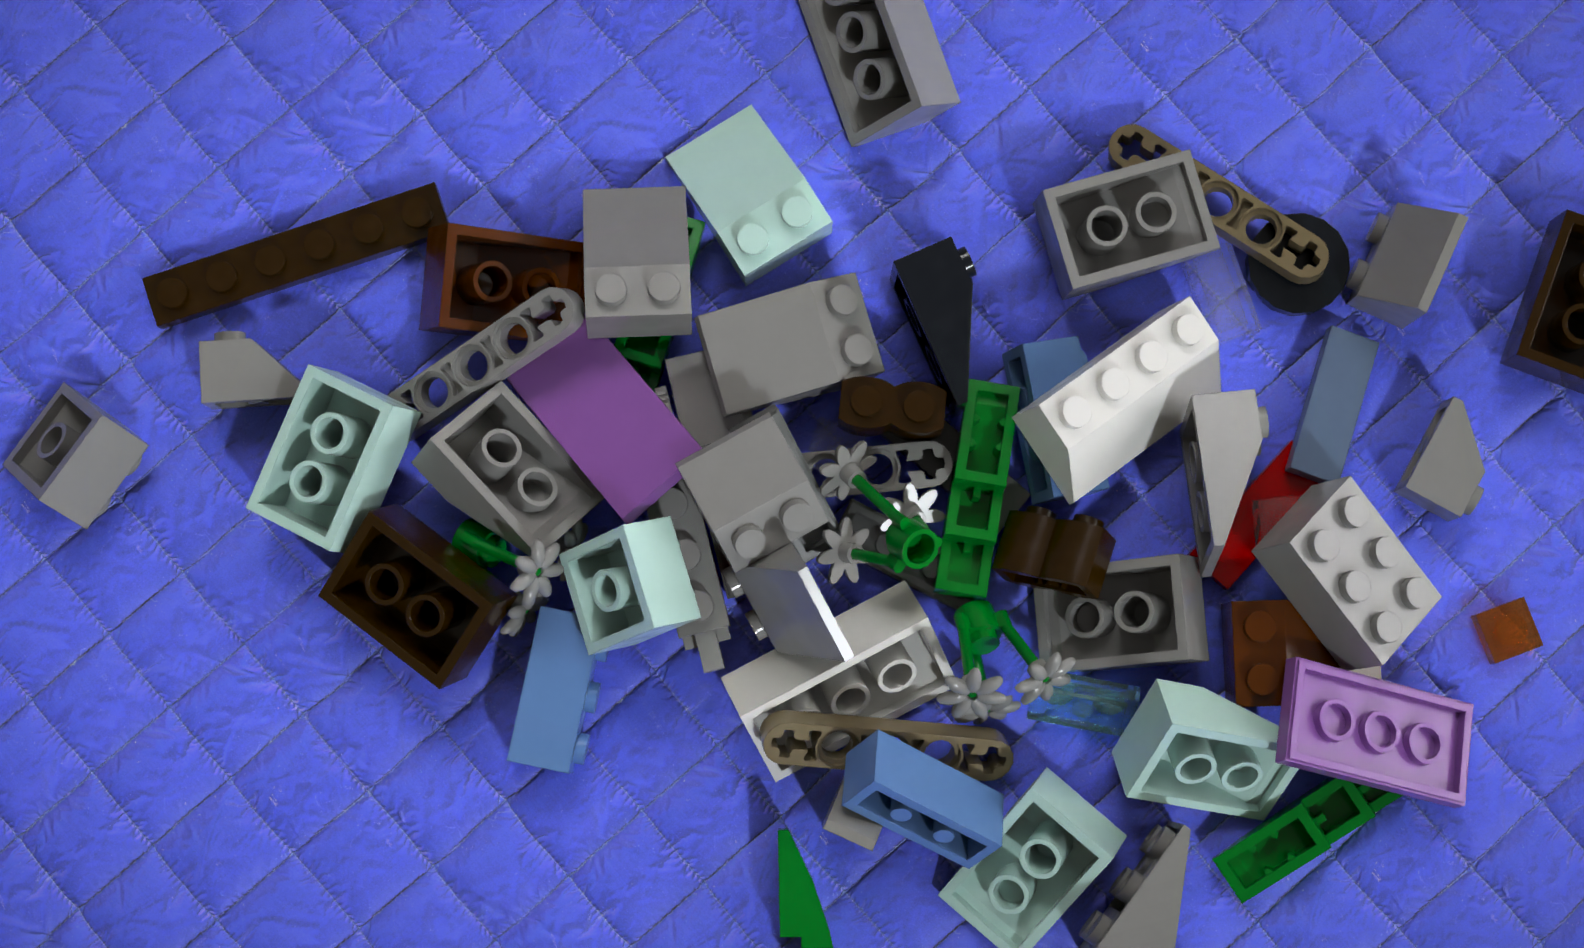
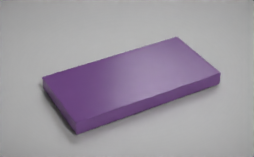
[507,318,702,524]
[1275,657,1474,808]

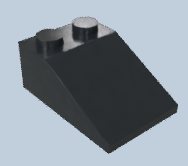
[890,237,976,418]

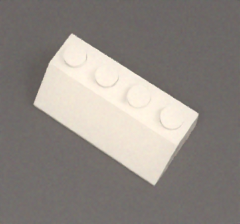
[1012,296,1221,505]
[721,580,955,782]

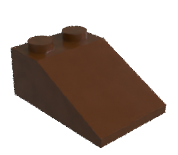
[419,223,585,341]
[1221,600,1382,707]

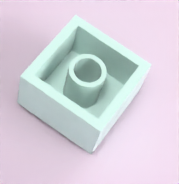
[559,516,701,655]

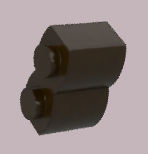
[837,376,947,442]
[992,505,1116,599]

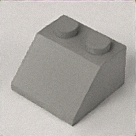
[1345,202,1469,329]
[2,382,149,530]
[675,412,829,573]

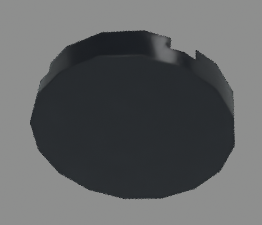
[1245,213,1350,316]

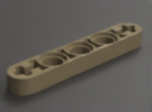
[1108,124,1329,284]
[760,710,1013,781]

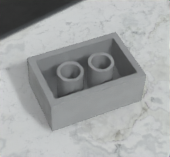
[1251,476,1442,670]

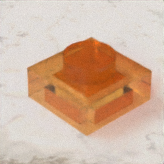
[1471,597,1543,664]

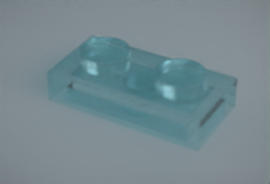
[1026,673,1140,737]

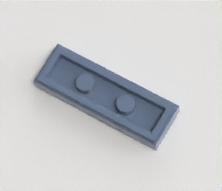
[1285,325,1379,483]

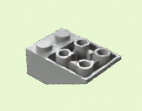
[1079,821,1191,948]

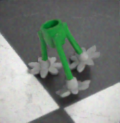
[816,440,946,584]
[451,518,588,637]
[936,600,1076,725]

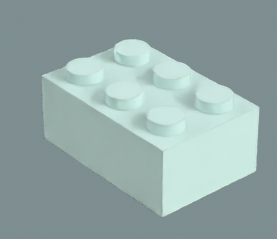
[246,364,422,553]

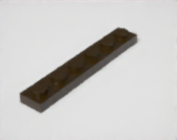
[142,182,449,329]

